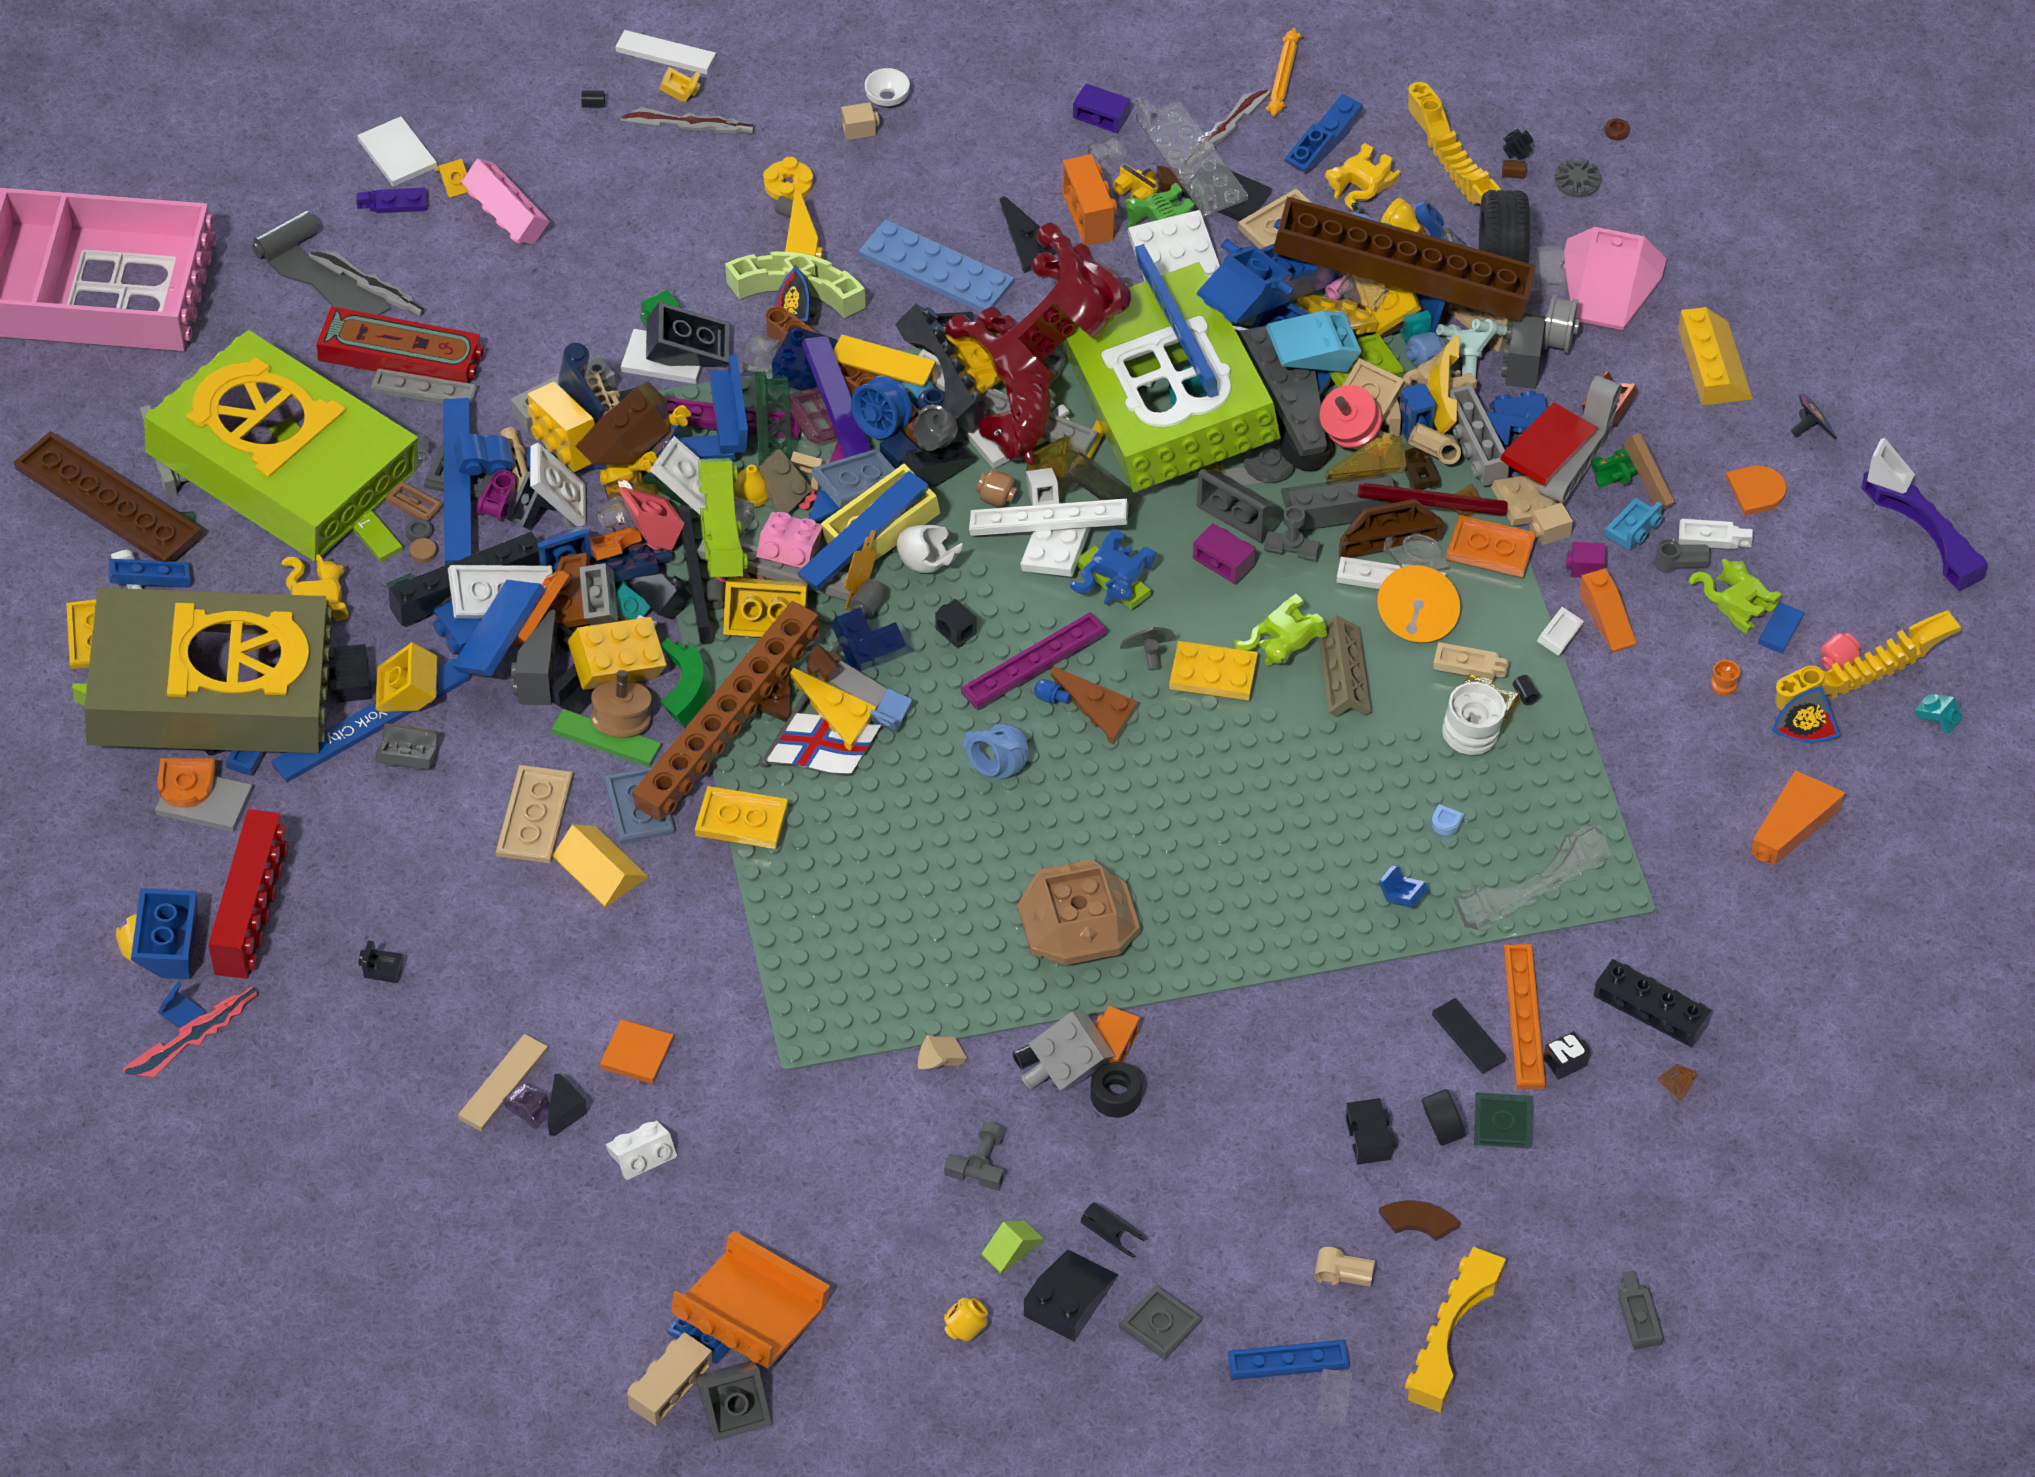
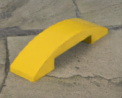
[1427,335,1460,434]

